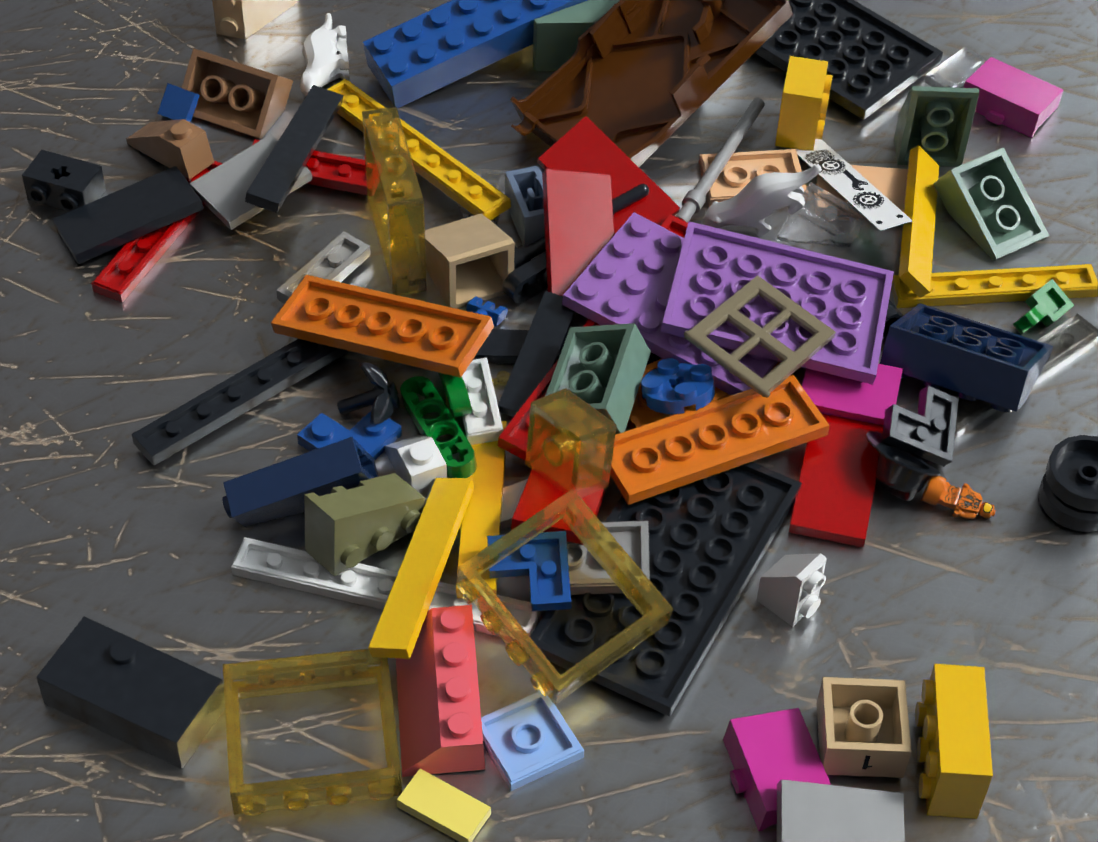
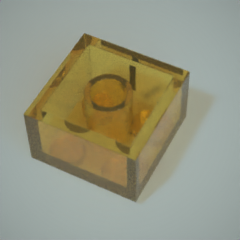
[525,388,617,502]

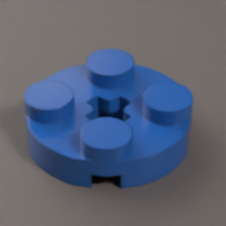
[641,358,715,414]

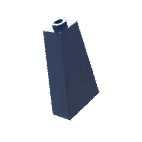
[222,437,379,527]

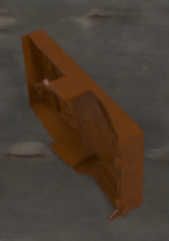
[510,0,793,167]

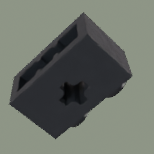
[22,149,106,212]

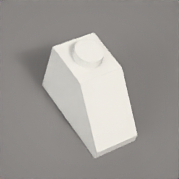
[385,435,447,500]

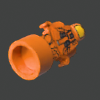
[921,476,996,519]

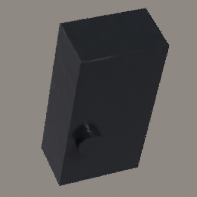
[36,616,227,769]

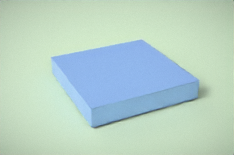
[481,689,584,791]

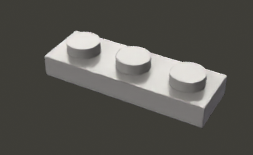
[276,231,371,304]

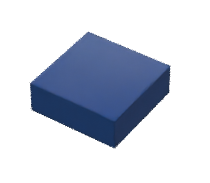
[157,83,200,123]

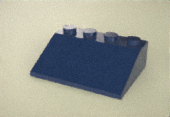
[880,303,1053,412]

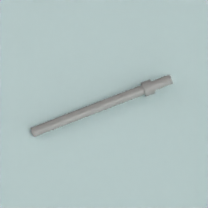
[676,98,765,222]

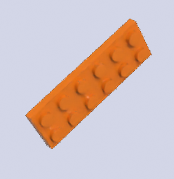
[271,275,494,378]
[595,375,830,505]

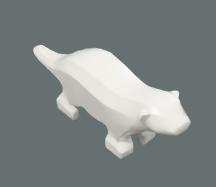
[299,13,350,96]
[702,164,821,238]

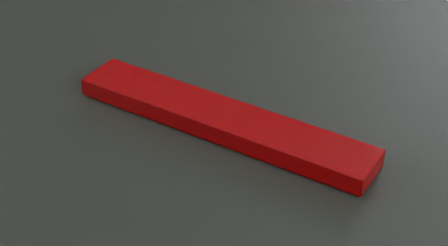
[91,161,222,303]

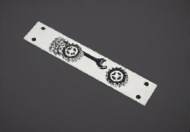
[790,139,912,231]

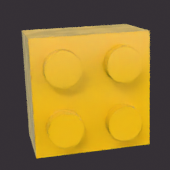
[775,56,833,150]

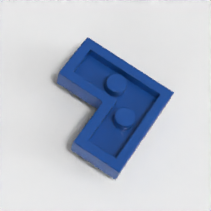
[297,410,402,461]
[487,531,571,611]

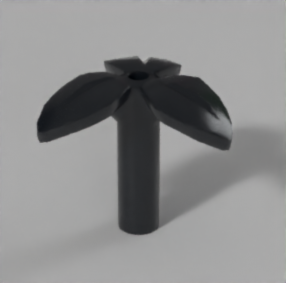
[337,362,400,424]

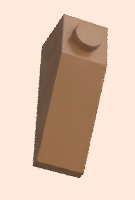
[126,119,214,180]

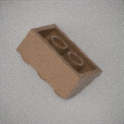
[182,48,293,139]

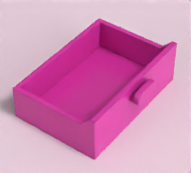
[963,57,1064,138]
[802,364,903,425]
[723,708,831,831]

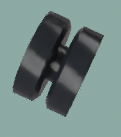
[1039,435,1098,532]

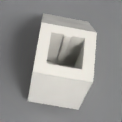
[756,553,827,627]

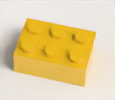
[915,664,993,819]

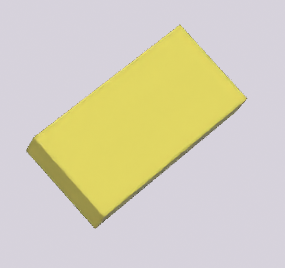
[397,769,491,842]

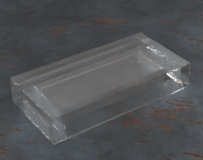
[925,47,987,88]

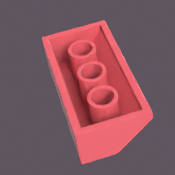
[396,605,486,777]

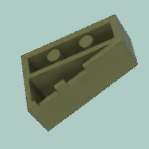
[304,473,425,576]

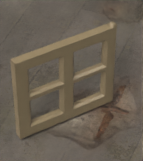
[684,275,836,398]

